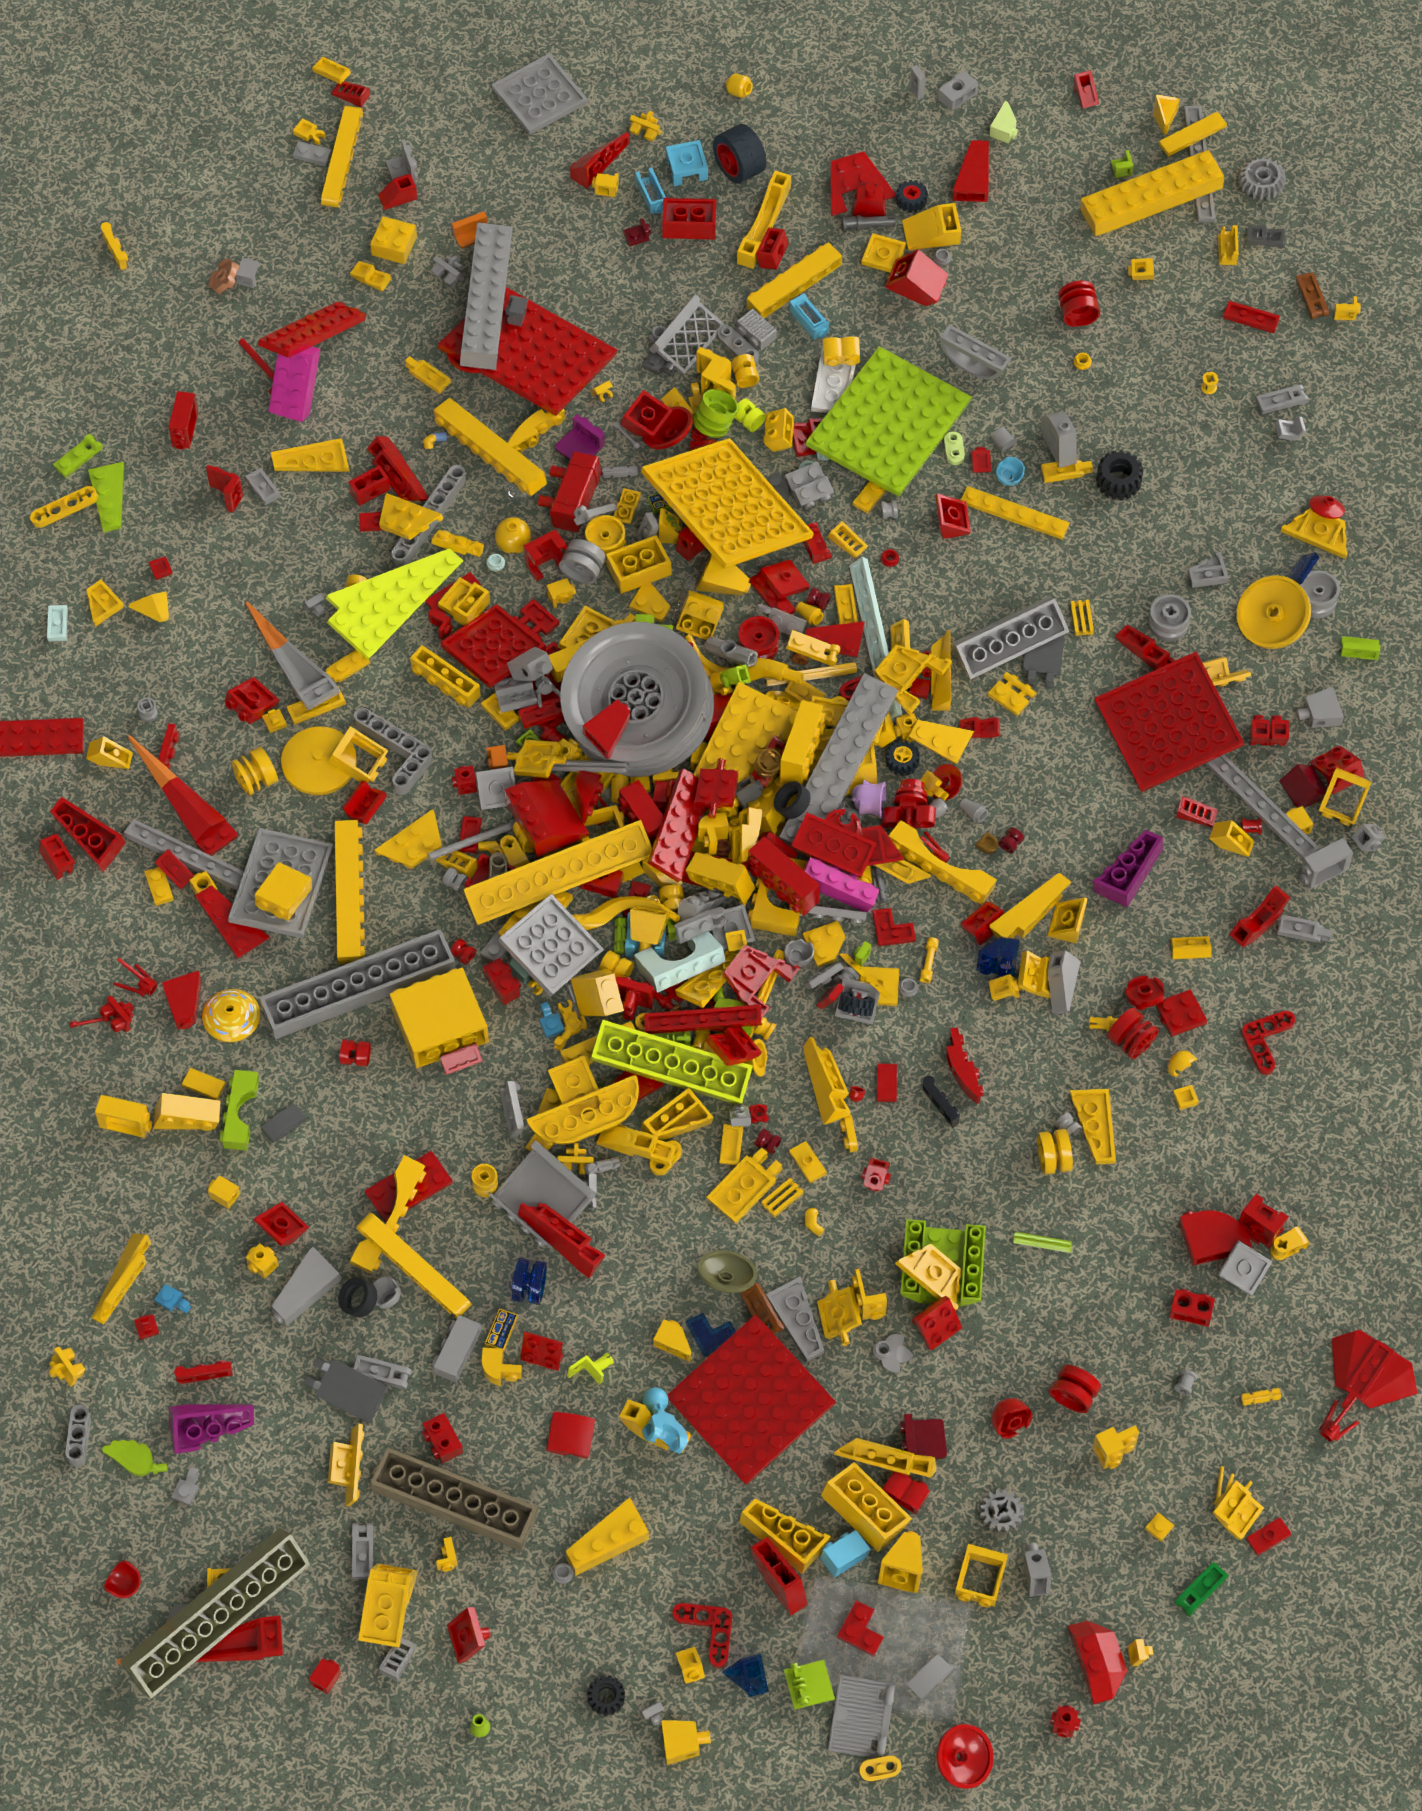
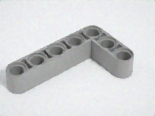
[354,708,432,795]

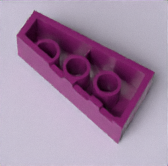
[1093,830,1163,908]

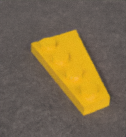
[675,950,739,1008]
[1069,1089,1116,1165]

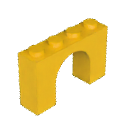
[748,858,807,937]

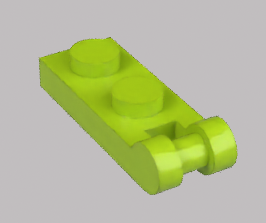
[53,434,103,478]

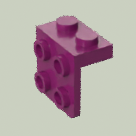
[555,414,605,461]

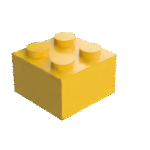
[370,216,417,264]

